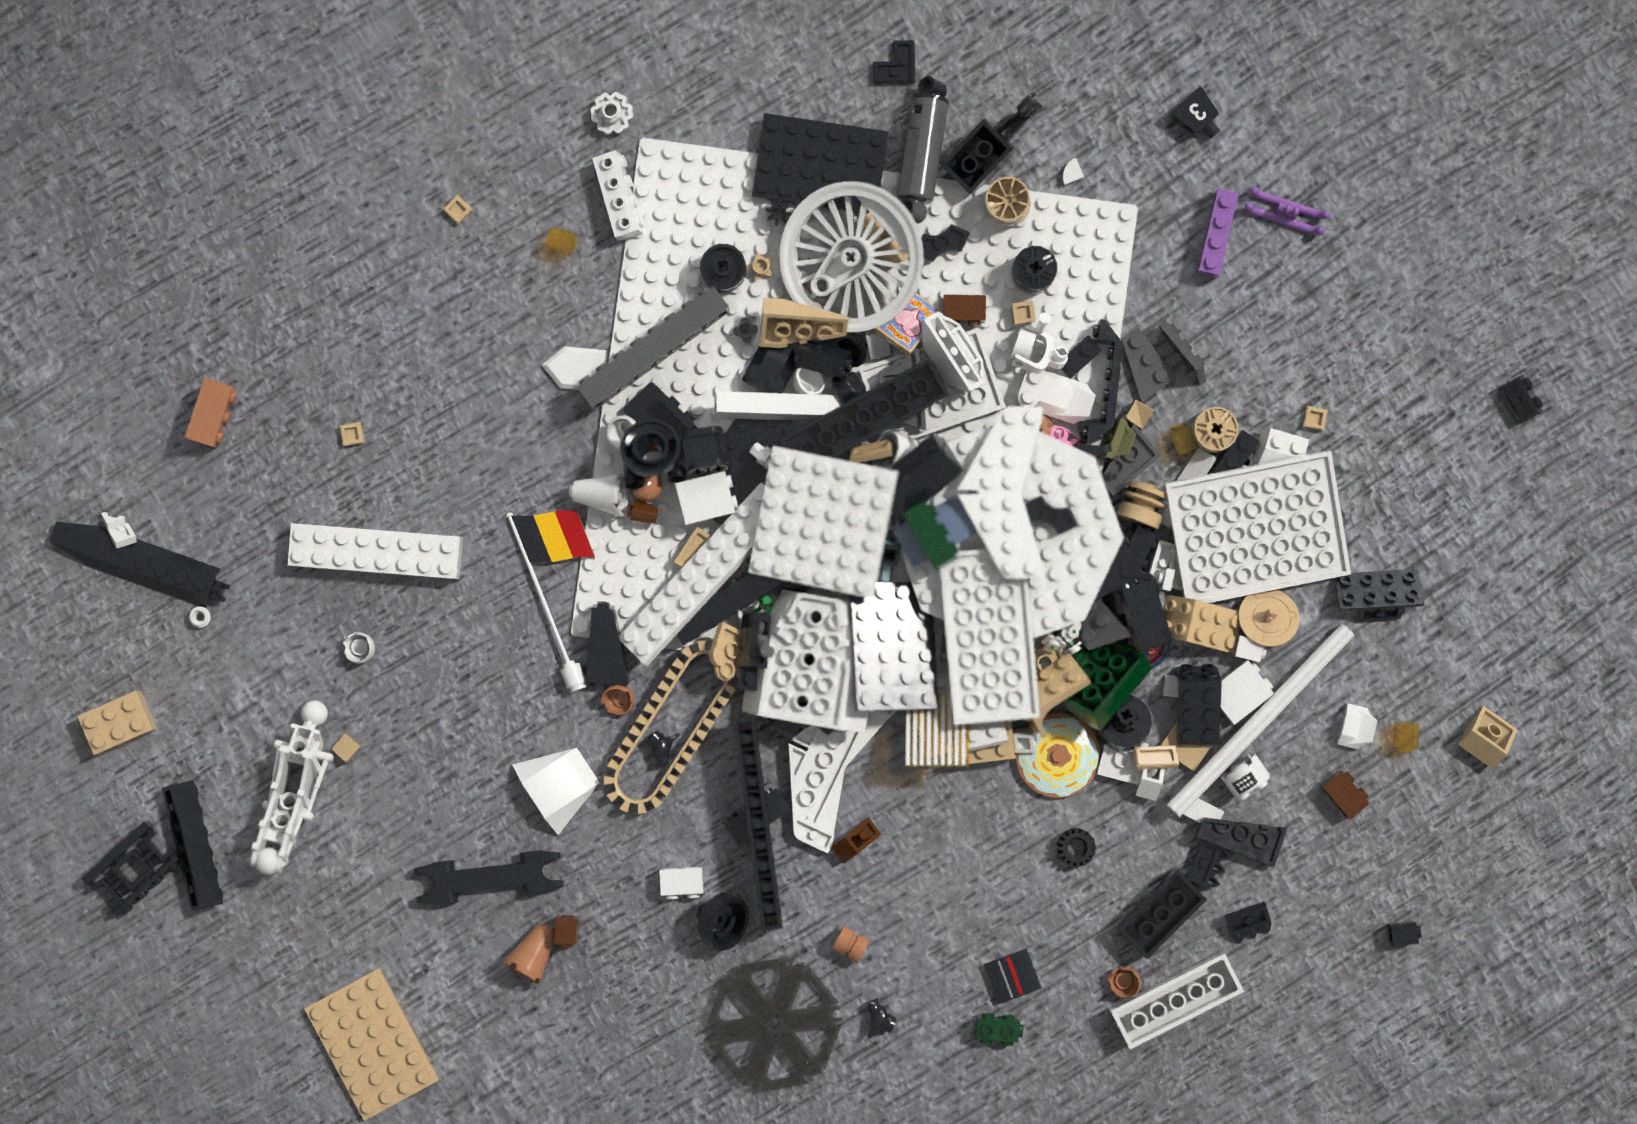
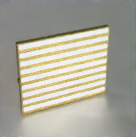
[905,693,969,769]

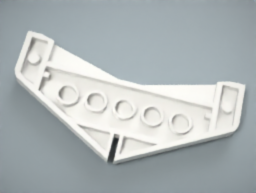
[957,407,1043,579]
[788,711,895,853]

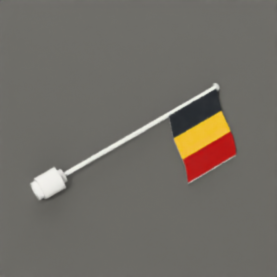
[506,510,596,693]

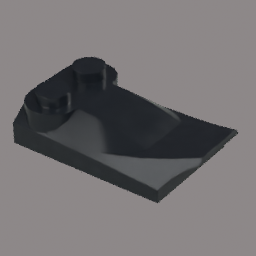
[742,342,800,393]

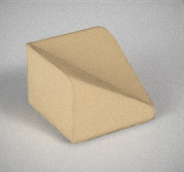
[1124,400,1154,429]

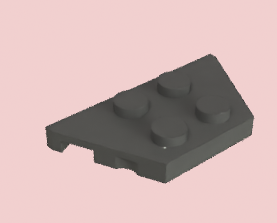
[878,349,926,430]
[1078,598,1132,651]

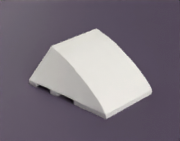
[513,748,600,835]

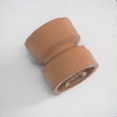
[831,926,870,964]

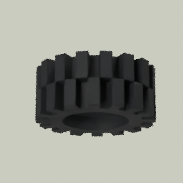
[1057,828,1096,867]

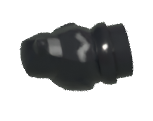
[646,730,680,767]
[867,998,896,1039]

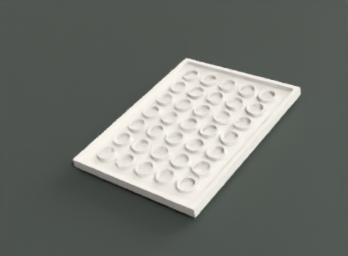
[1164,450,1351,603]

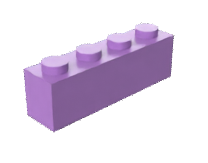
[1196,189,1239,278]

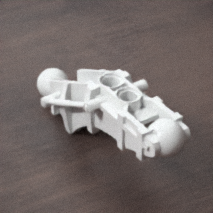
[251,700,334,875]

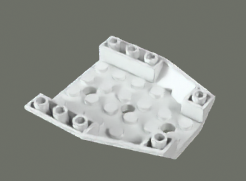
[742,589,869,733]

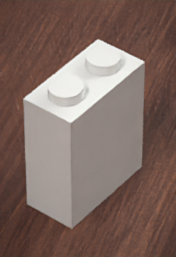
[675,471,738,526]
[1221,660,1274,725]

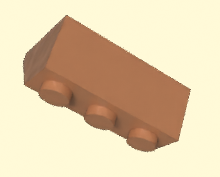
[185,377,237,448]

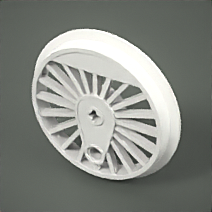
[779,181,923,332]

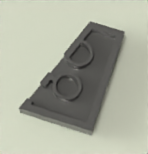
[1159,320,1206,385]

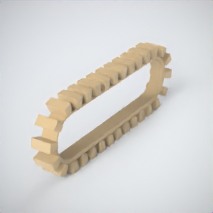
[604,639,736,814]

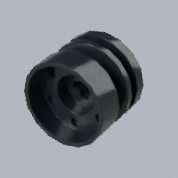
[1011,246,1057,294]

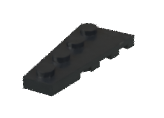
[1194,817,1288,867]

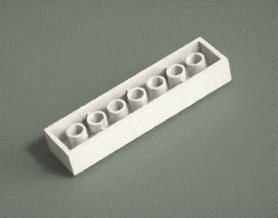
[288,523,463,580]

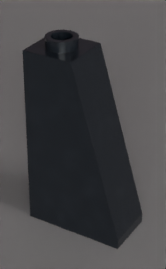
[586,601,630,686]

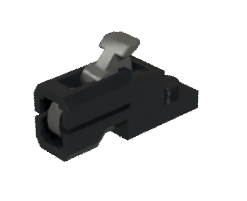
[734,613,775,692]

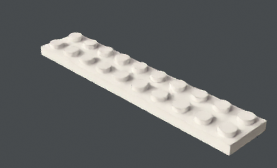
[620,482,765,666]

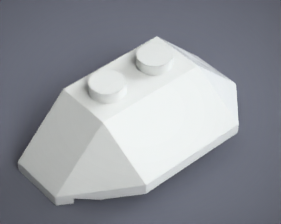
[922,311,985,392]

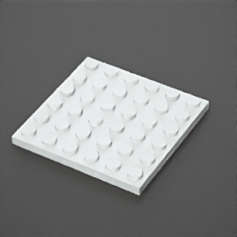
[749,446,899,598]

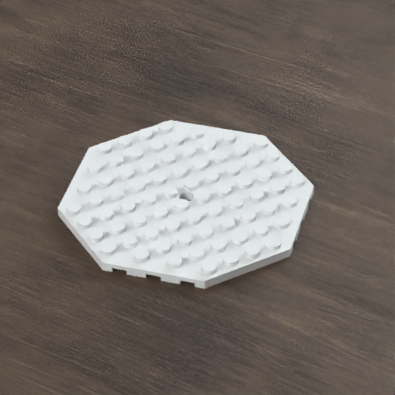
[893,425,1124,638]

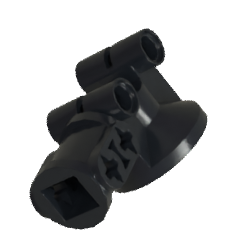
[620,419,729,490]

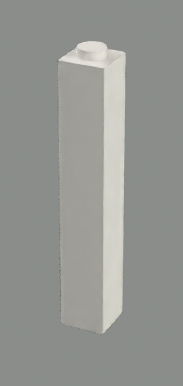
[714,391,842,421]

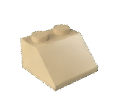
[1458,706,1518,769]

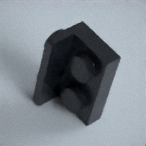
[1497,375,1543,425]

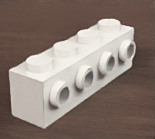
[592,150,644,241]

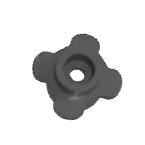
[733,318,758,343]

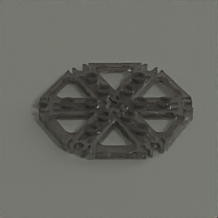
[706,957,842,1091]

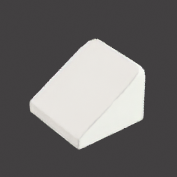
[1013,728,1036,753]

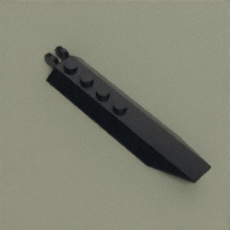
[49,522,230,608]

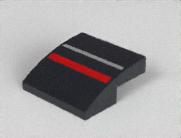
[984,948,1041,1004]

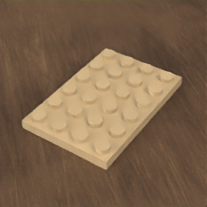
[304,968,440,1121]

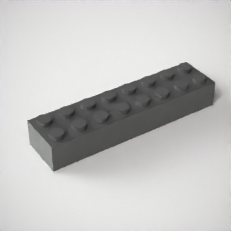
[577,286,730,411]

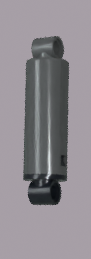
[896,76,949,224]

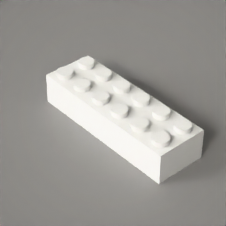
[1109,951,1244,1049]

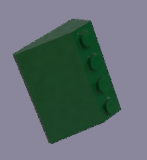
[1060,641,1152,731]

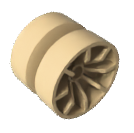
[985,177,1031,226]

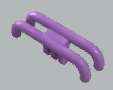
[1245,186,1330,235]

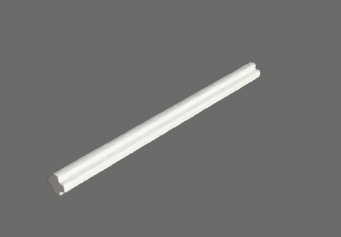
[1167,624,1355,818]

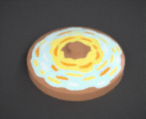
[1015,713,1100,798]

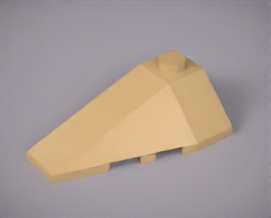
[760,298,848,348]

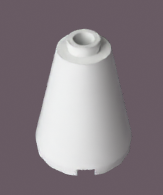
[569,474,630,516]

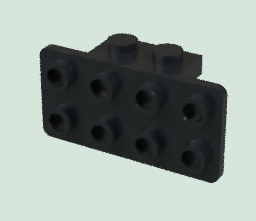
[623,382,698,438]

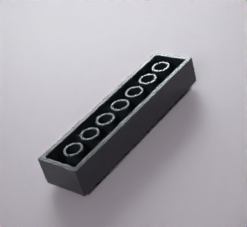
[778,358,949,458]

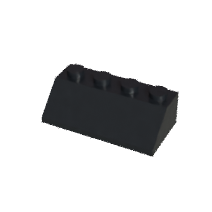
[889,433,964,524]

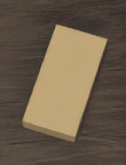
[849,439,894,463]
[1133,746,1179,770]

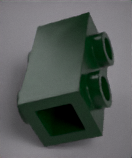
[975,1013,1024,1046]

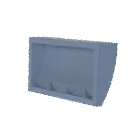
[893,491,978,567]

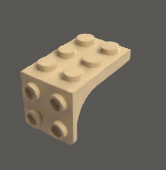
[1163,595,1240,654]
[1024,653,1091,738]

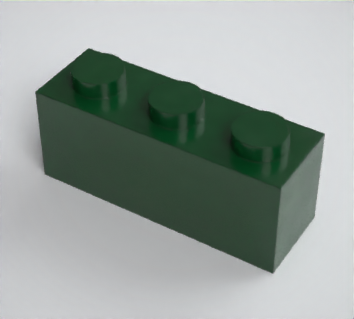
[903,501,959,572]

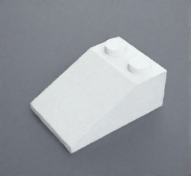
[1252,428,1309,465]

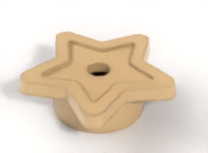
[747,253,773,280]

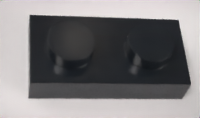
[1061,335,1102,379]

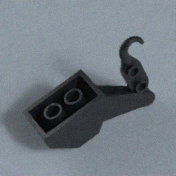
[941,92,1043,194]

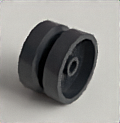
[700,244,747,293]

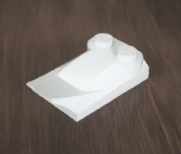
[1015,370,1096,425]

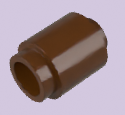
[627,501,658,525]

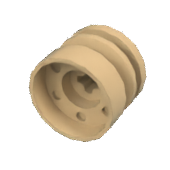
[1190,407,1238,453]
[1116,481,1167,530]

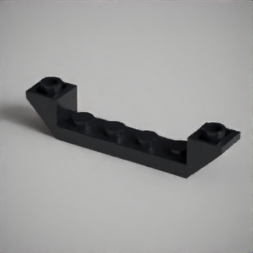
[1081,319,1123,445]

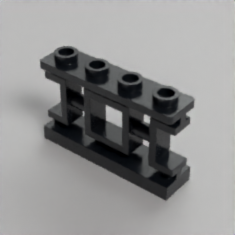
[82,820,180,916]

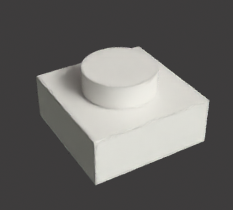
[1156,568,1175,591]

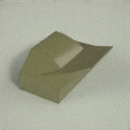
[1097,418,1136,460]

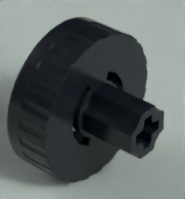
[1096,695,1152,751]
[696,893,749,951]

